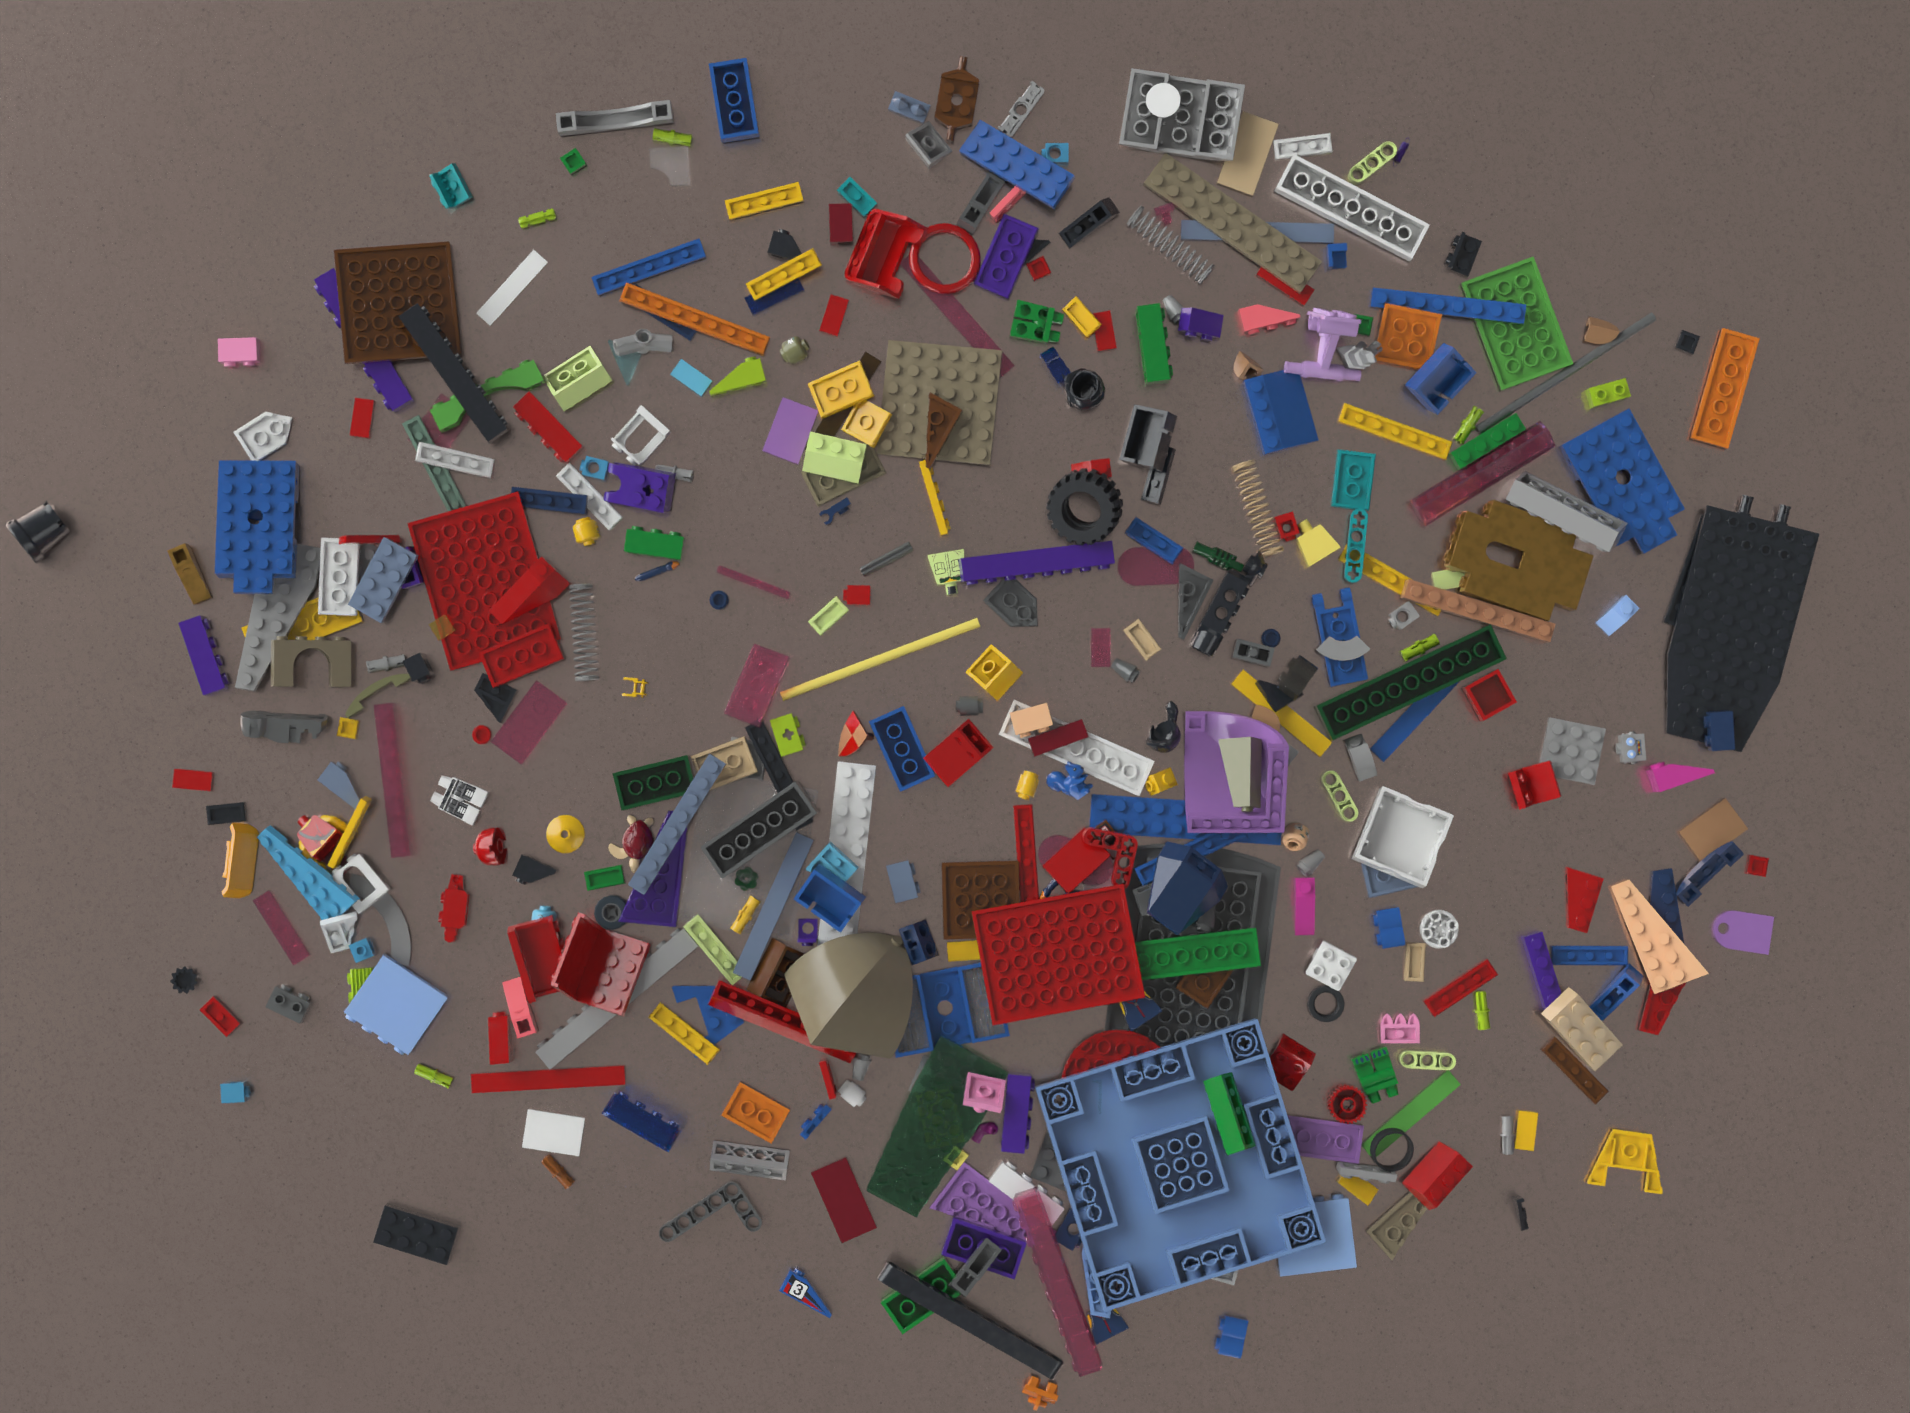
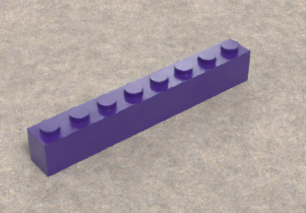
[314,268,415,412]
[958,541,1115,585]

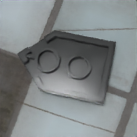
[983,578,1038,627]

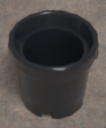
[5,501,70,564]

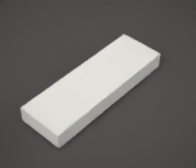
[1273,133,1333,160]

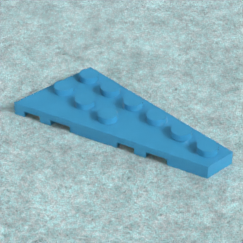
[257,825,360,920]

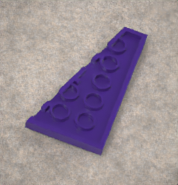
[619,810,687,927]

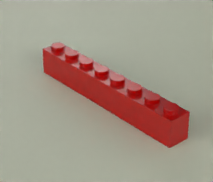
[708,980,856,1063]

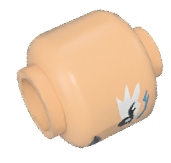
[1282,823,1309,851]

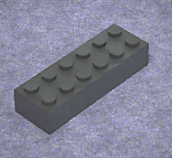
[700,781,819,879]

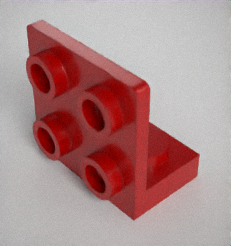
[1508,760,1561,810]
[1270,1034,1316,1091]

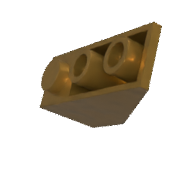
[167,543,212,605]

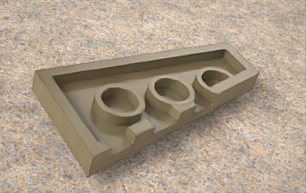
[1366,1192,1427,1260]

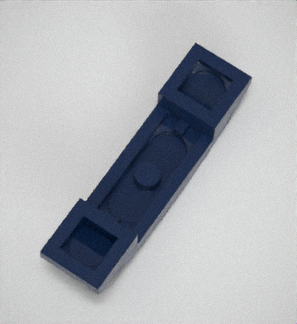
[1676,841,1744,907]

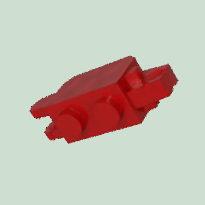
[438,874,470,943]

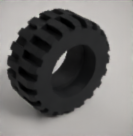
[1046,468,1123,545]

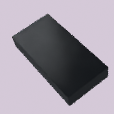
[206,802,247,825]

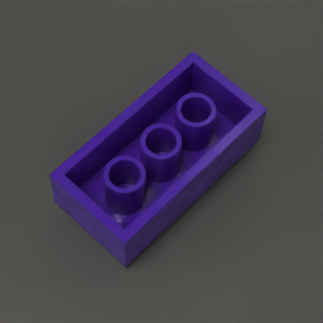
[1001,1072,1035,1154]
[941,1216,1027,1280]

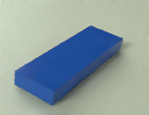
[1125,517,1183,565]

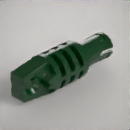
[1192,541,1244,572]

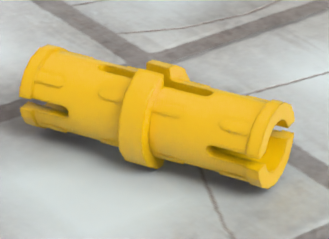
[730,895,760,934]

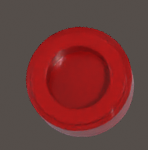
[472,725,492,744]

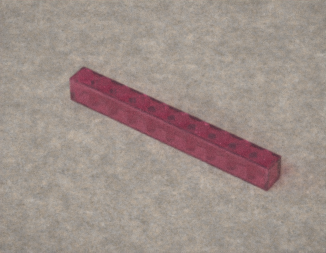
[1012,1187,1103,1377]

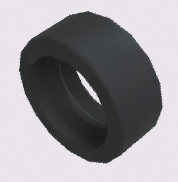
[1307,985,1345,1022]

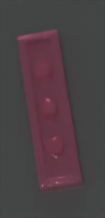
[716,566,791,600]
[253,890,310,965]

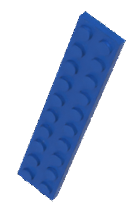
[1089,794,1282,845]

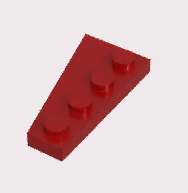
[1638,983,1686,1035]

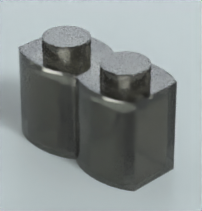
[1277,655,1318,701]

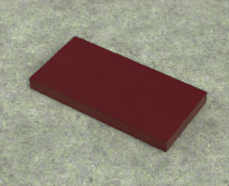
[811,1157,877,1243]

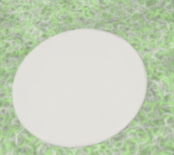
[1146,83,1180,117]

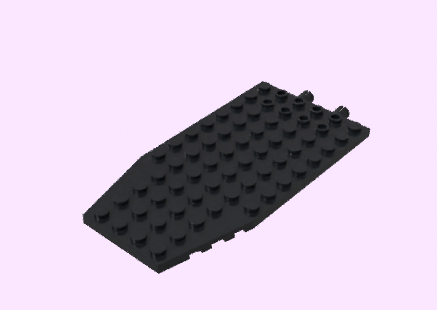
[1666,495,1819,752]

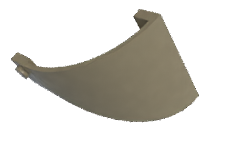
[784,933,913,1059]

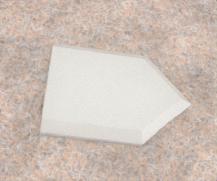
[234,411,292,461]

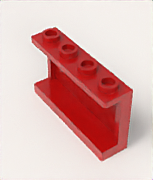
[507,915,565,1003]

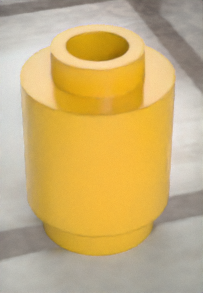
[1016,770,1039,800]

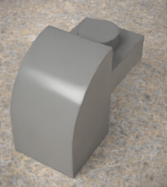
[1344,734,1377,782]

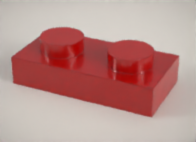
[200,996,241,1037]

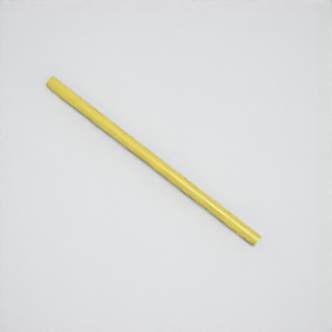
[780,618,980,701]

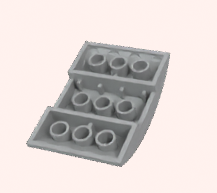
[1119,68,1245,161]

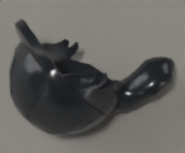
[1146,701,1181,753]

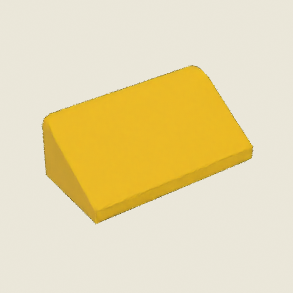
[1337,1176,1378,1206]

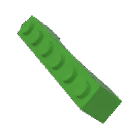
[430,360,545,433]

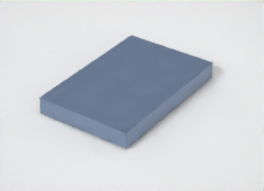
[1361,863,1418,898]

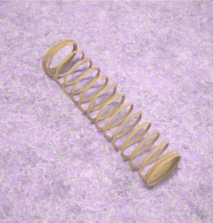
[1232,459,1284,557]

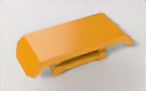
[222,823,259,898]

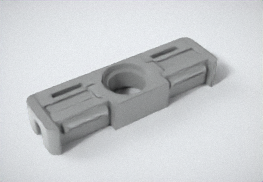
[998,81,1044,138]

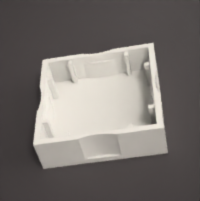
[1351,786,1454,888]

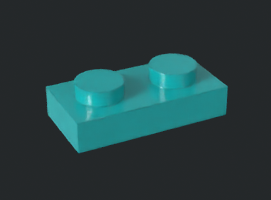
[837,177,877,218]

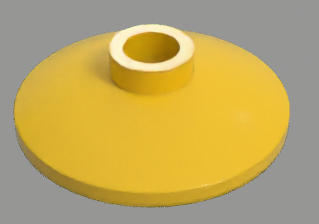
[546,815,585,853]

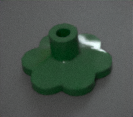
[735,867,758,891]

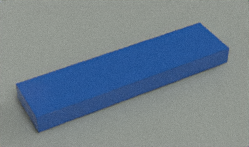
[1550,946,1628,965]

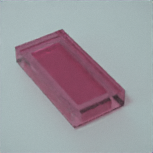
[1091,628,1110,667]

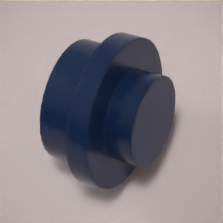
[709,590,729,610]
[1261,629,1281,648]

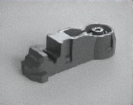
[240,710,328,744]

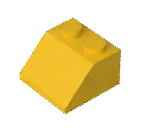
[966,644,1023,701]

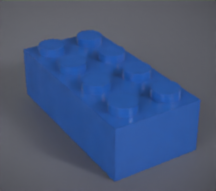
[709,58,760,143]
[869,706,935,792]

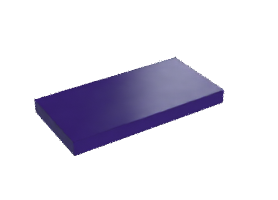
[974,214,1039,299]

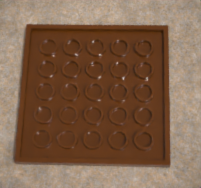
[334,241,461,364]

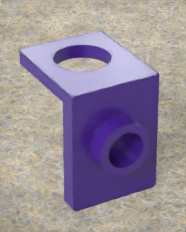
[797,918,818,946]

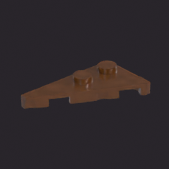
[925,392,963,469]

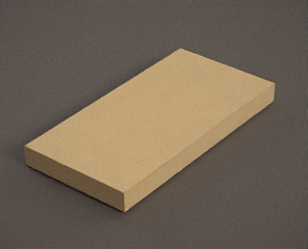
[1217,111,1279,197]

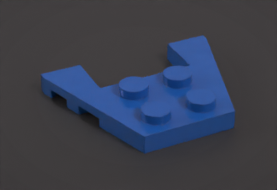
[672,986,744,1058]

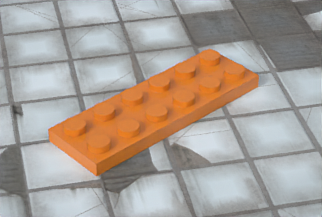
[1690,328,1760,449]

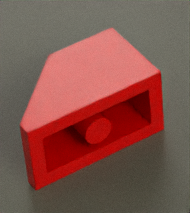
[1071,458,1112,479]

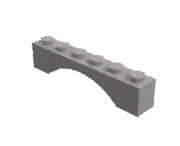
[556,100,674,136]

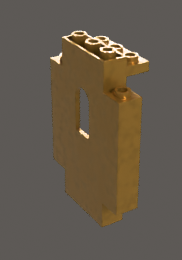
[1444,500,1594,621]

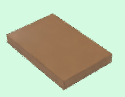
[1678,798,1748,861]

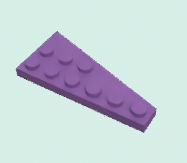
[929,1161,1056,1247]

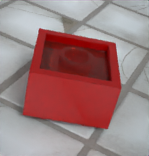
[1462,669,1517,721]

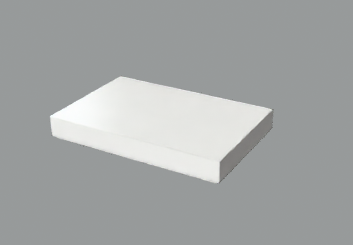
[522,1109,585,1156]

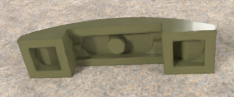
[345,674,411,718]

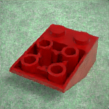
[923,719,994,787]

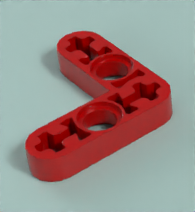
[1082,827,1138,889]

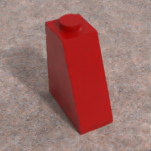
[488,1012,514,1065]

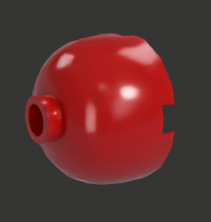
[473,827,508,866]

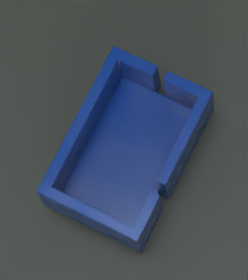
[1405,343,1477,415]
[794,863,866,933]

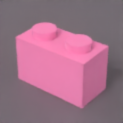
[218,337,260,367]

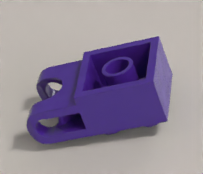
[603,462,676,513]

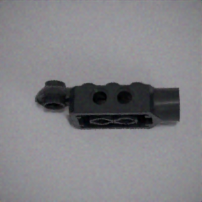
[1190,551,1268,657]

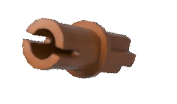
[541,1155,575,1189]

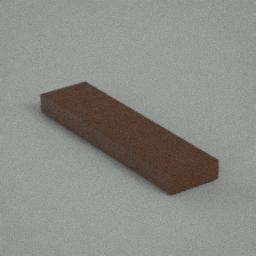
[1540,1036,1609,1105]

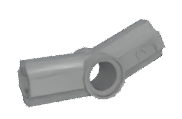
[613,329,672,357]

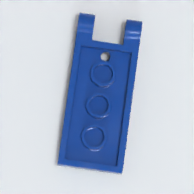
[1312,587,1368,687]

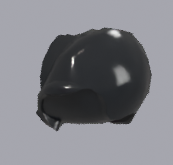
[1064,368,1106,411]

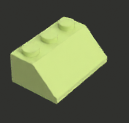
[542,346,612,411]
[802,432,867,484]

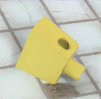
[1296,519,1341,567]

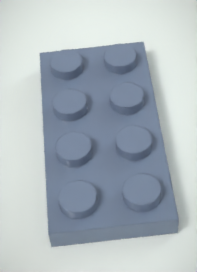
[348,537,419,623]

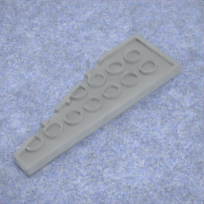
[235,544,321,692]

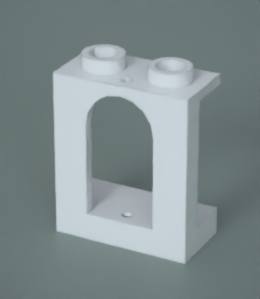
[611,405,671,466]
[331,853,391,914]

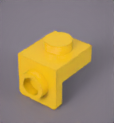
[1145,767,1178,796]

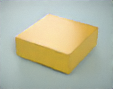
[337,717,360,739]

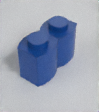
[1372,907,1406,949]
[1215,1315,1248,1359]

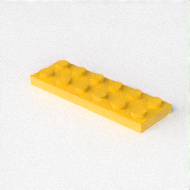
[241,597,363,640]

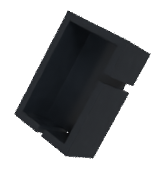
[1119,404,1177,472]

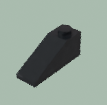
[1059,197,1120,248]

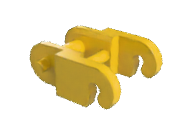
[622,677,648,698]

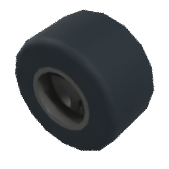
[594,895,627,930]

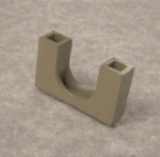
[271,636,351,687]

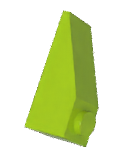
[709,356,766,397]

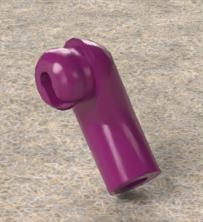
[971,1122,998,1144]

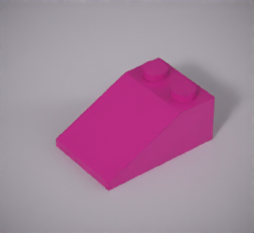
[1646,762,1715,792]

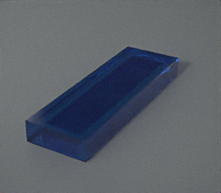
[745,278,804,315]

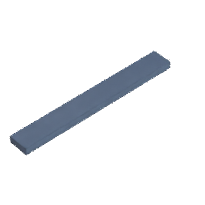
[1181,220,1334,244]
[733,832,814,980]

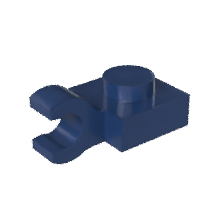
[819,497,851,525]

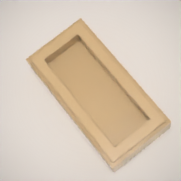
[1123,619,1161,660]
[1404,942,1426,982]

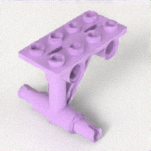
[1284,308,1362,382]

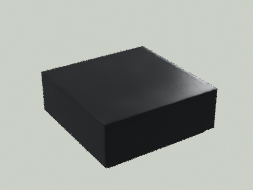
[1675,330,1700,355]

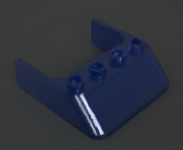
[601,1090,684,1152]

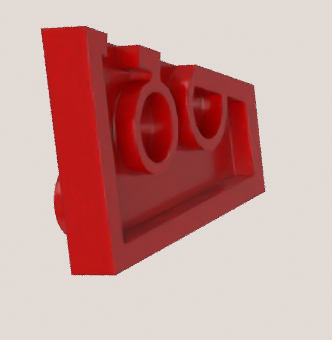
[1566,867,1604,933]

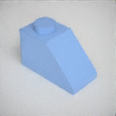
[1596,595,1640,636]

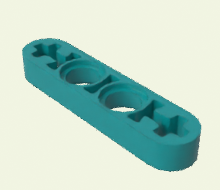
[1344,508,1368,583]

